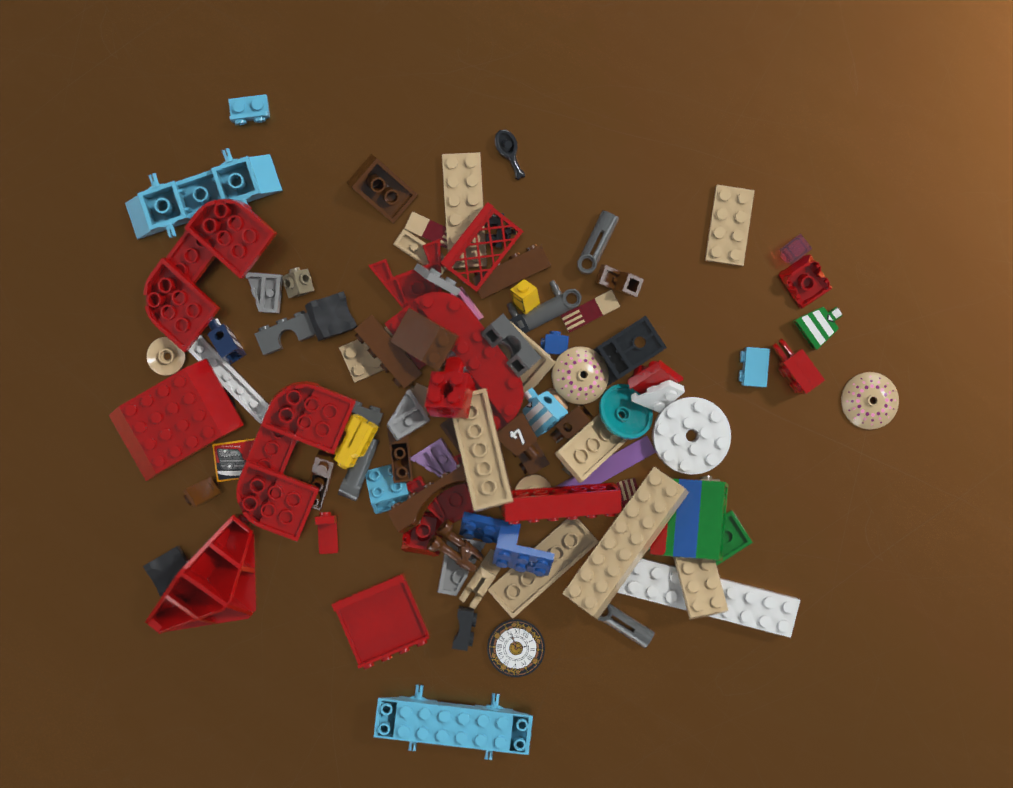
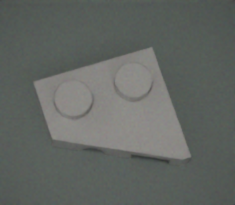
[414,263,461,296]
[245,272,283,314]
[386,389,430,441]

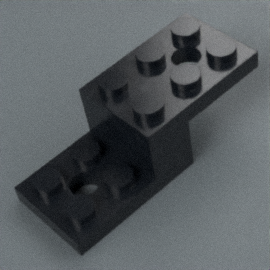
[580,315,667,386]

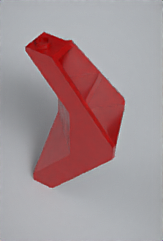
[145,513,256,634]

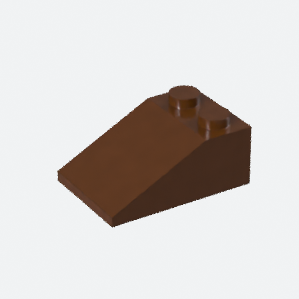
[347,154,418,223]
[390,308,460,371]

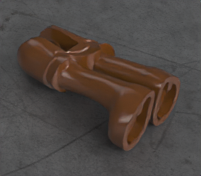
[427,519,484,572]

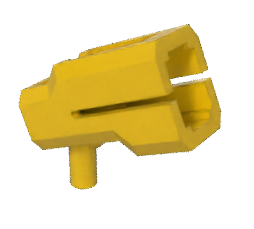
[326,414,379,469]

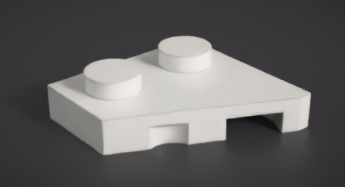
[631,380,685,413]

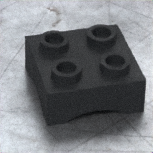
[305,291,357,341]
[143,546,188,597]
[452,606,477,651]

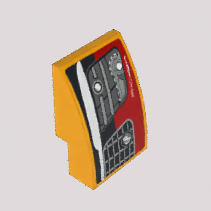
[212,438,255,482]

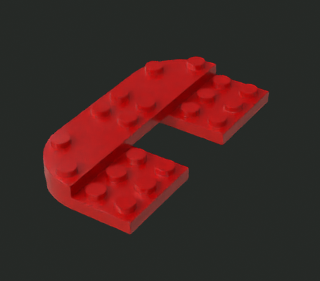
[143,199,277,352]
[384,292,524,432]
[236,381,356,542]

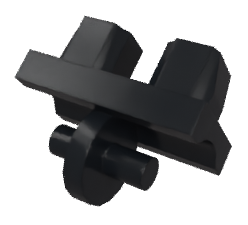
[486,213,517,250]

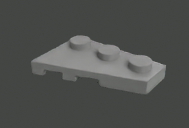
[437,537,486,596]

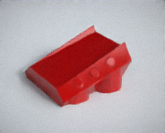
[779,254,832,309]
[628,360,683,394]
[401,512,442,557]

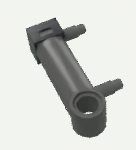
[507,280,581,334]

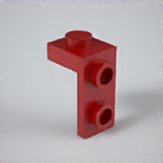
[315,512,339,554]

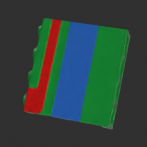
[648,478,728,561]

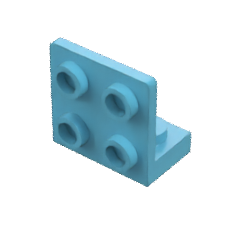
[365,464,410,514]

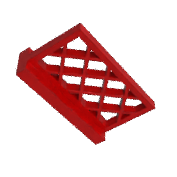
[439,202,524,292]

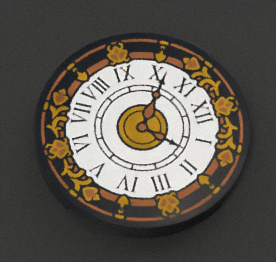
[487,619,545,677]

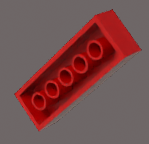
[500,482,622,524]

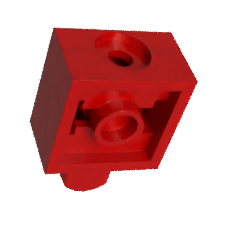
[772,338,825,395]
[425,356,475,418]

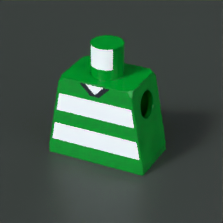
[793,306,843,351]

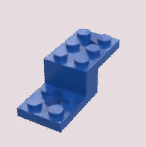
[459,511,555,577]

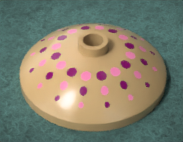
[551,347,609,404]
[841,372,899,429]

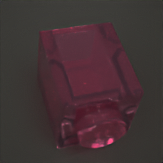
[779,233,812,264]

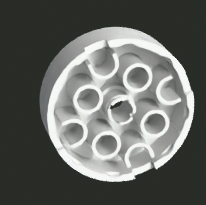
[652,397,731,474]

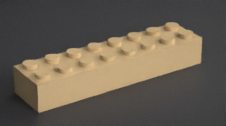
[562,467,689,619]

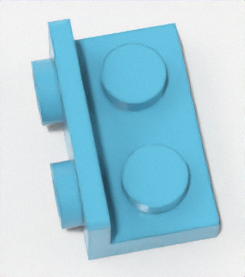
[229,94,270,125]

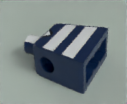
[208,319,247,365]

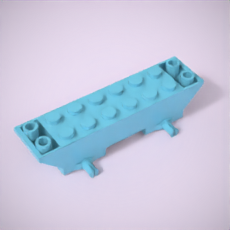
[125,148,283,239]
[374,684,533,760]

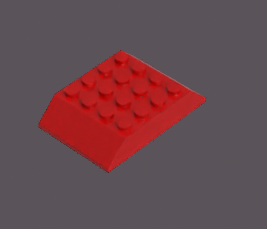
[109,358,244,482]

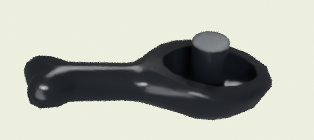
[495,130,526,180]

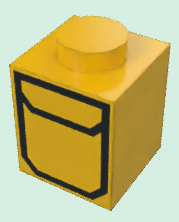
[510,279,540,314]

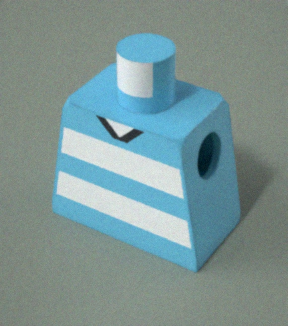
[523,388,569,437]

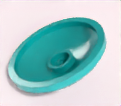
[599,384,653,440]

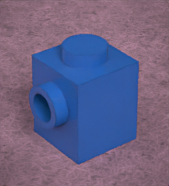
[541,331,569,355]

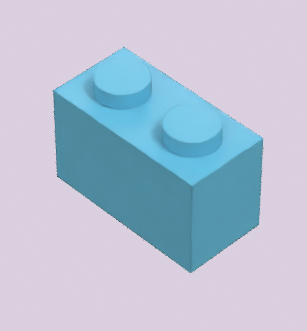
[738,347,770,388]

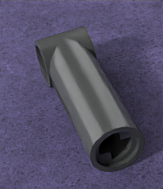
[577,210,619,275]
[338,438,379,501]
[598,603,655,648]

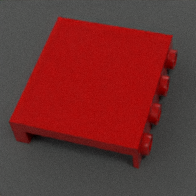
[331,573,430,670]

